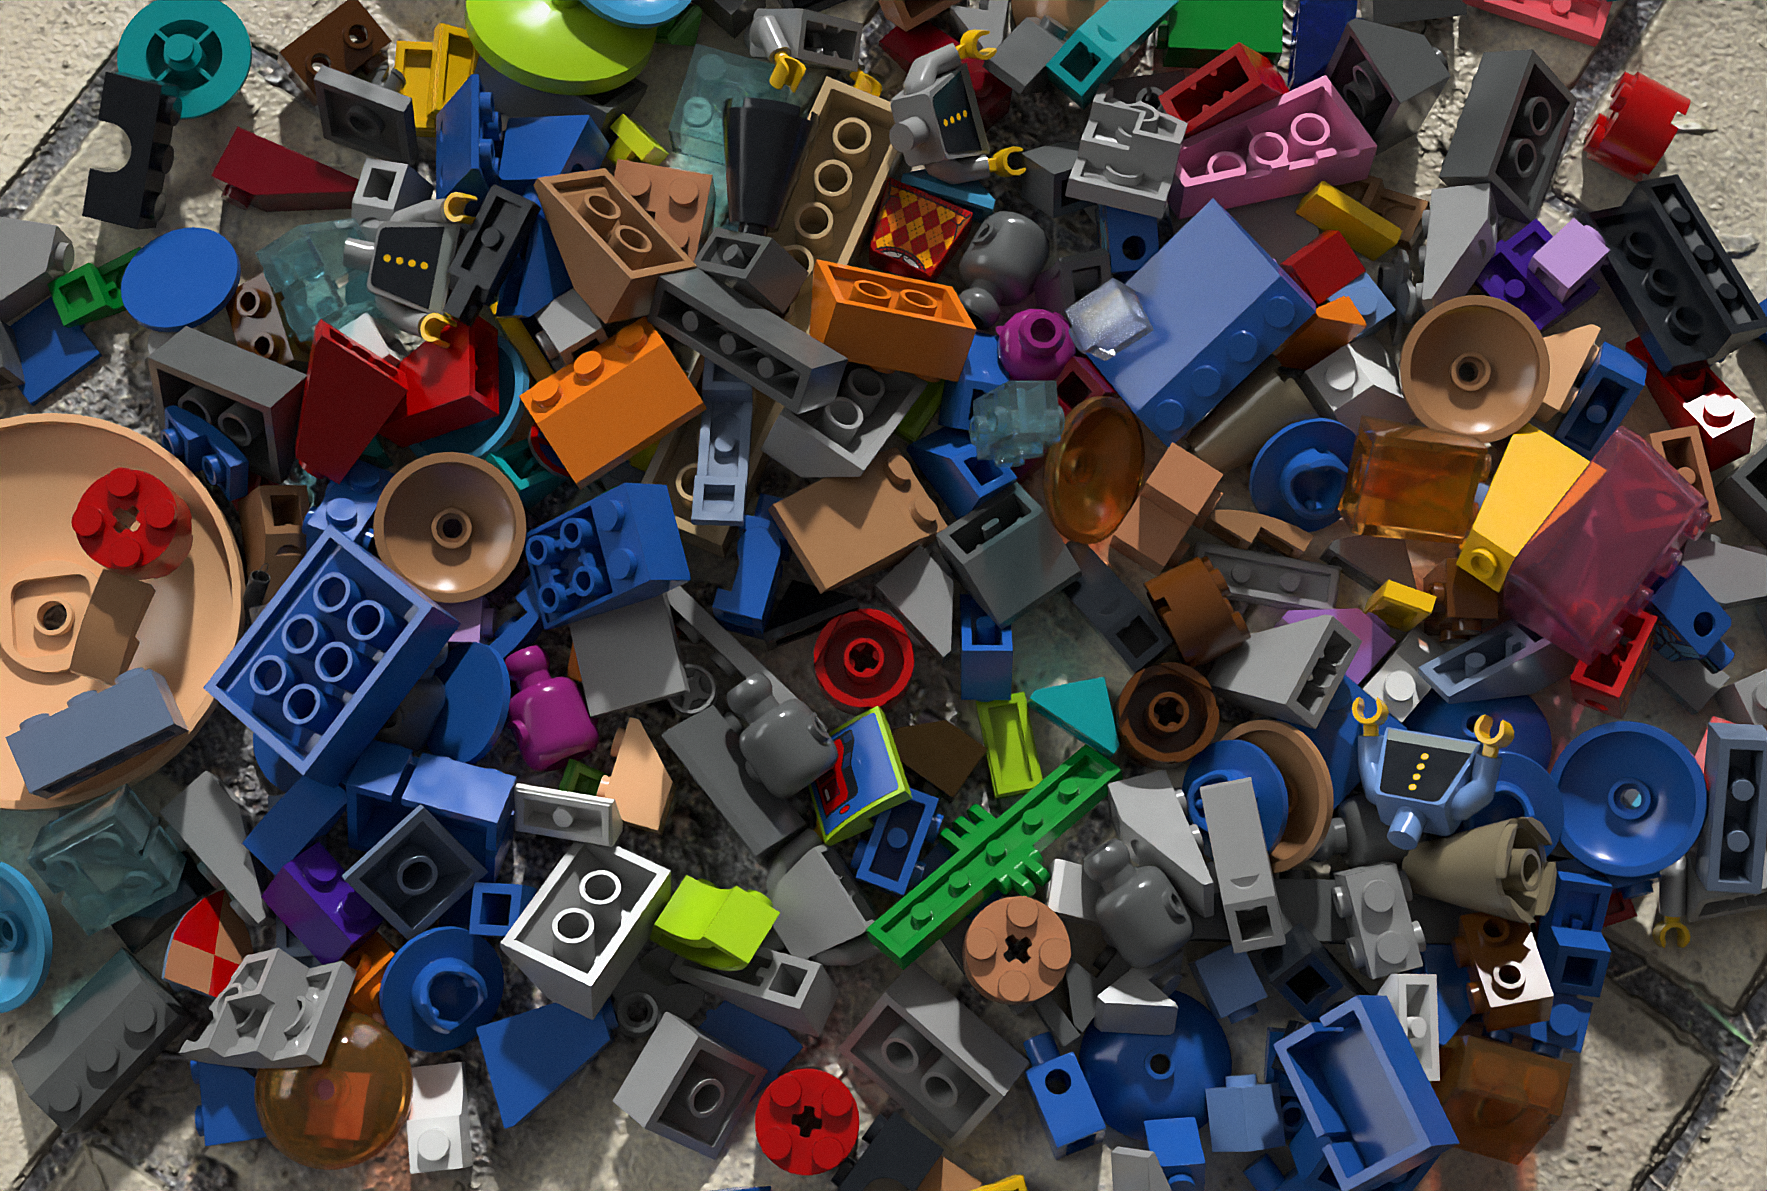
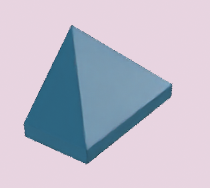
[901,169,996,223]

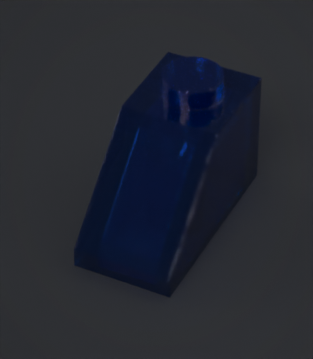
[1286,0,1363,91]

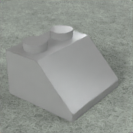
[613,1011,768,1160]

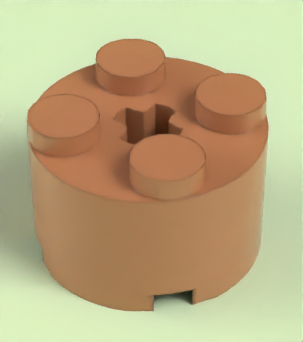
[962,896,1071,1005]

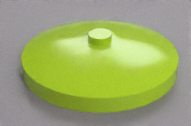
[464,0,657,95]

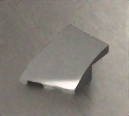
[1065,83,1188,219]
[179,948,357,1068]

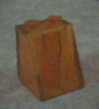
[1338,415,1492,544]
[1431,1035,1572,1165]

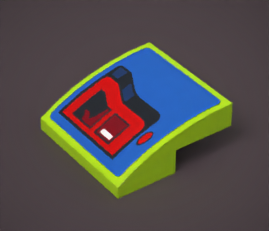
[808,706,912,847]

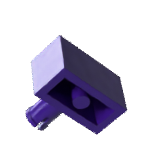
[261,842,385,965]

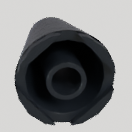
[721,97,820,237]

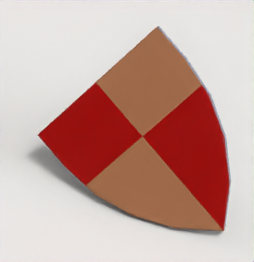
[161,889,254,1000]

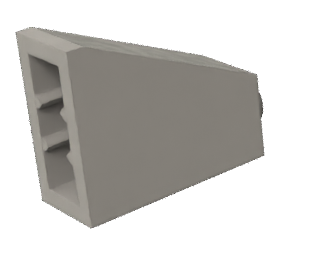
[1206,614,1362,729]

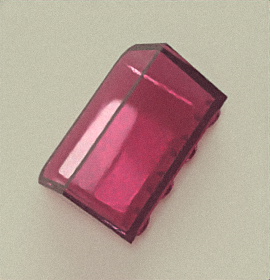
[1503,425,1712,666]

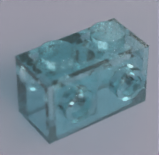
[969,381,1065,468]

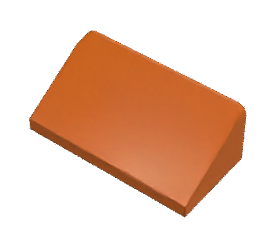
[1272,296,1367,370]

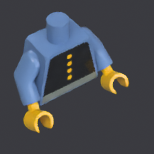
[1352,697,1514,850]

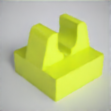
[606,113,669,166]

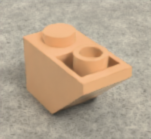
[1533,324,1601,424]
[596,717,676,835]

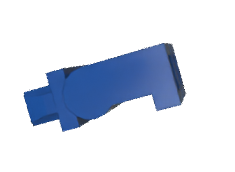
[712,493,793,640]

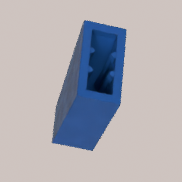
[476,997,620,1129]

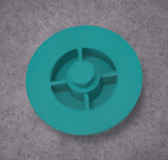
[117,0,252,120]

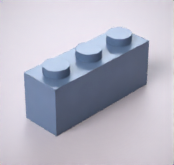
[5,668,189,799]
[1695,722,1767,894]

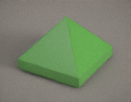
[655,4,703,47]
[558,759,609,796]

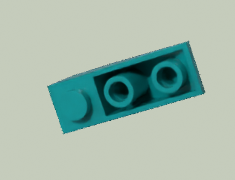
[1045,0,1179,110]

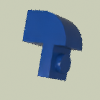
[1537,871,1613,998]
[438,882,538,940]

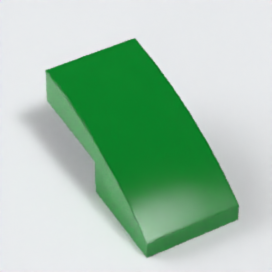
[47,247,142,328]

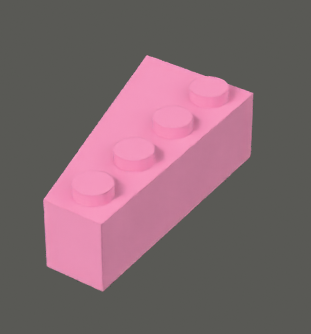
[1167,75,1377,219]

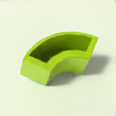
[650,875,780,971]

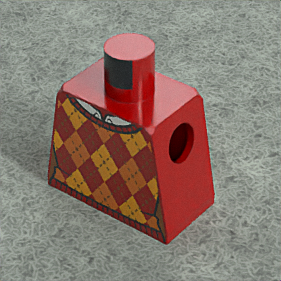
[869,177,973,283]
[1570,599,1658,719]

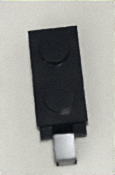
[443,184,542,327]

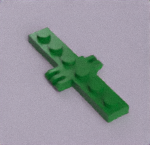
[866,744,1123,970]

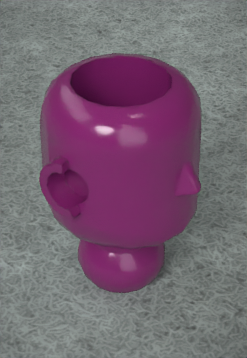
[995,309,1076,397]
[504,645,599,773]

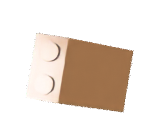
[534,168,697,324]
[768,447,948,594]

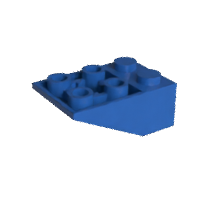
[436,74,506,223]
[524,483,691,630]

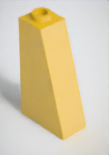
[1456,422,1606,593]

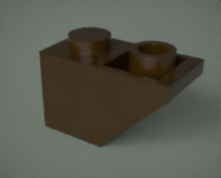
[890,720,987,803]

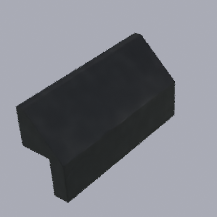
[1577,174,1767,378]

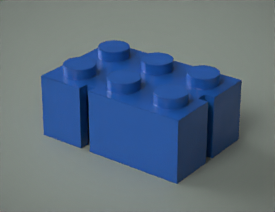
[346,740,516,883]
[1273,995,1460,1191]

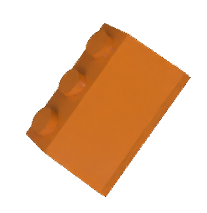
[809,259,977,382]
[519,316,707,490]

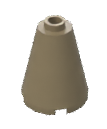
[1185,353,1320,474]
[1402,817,1557,924]

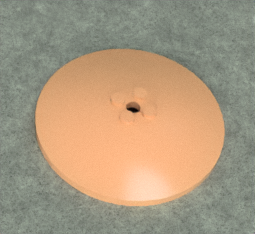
[0,413,246,812]

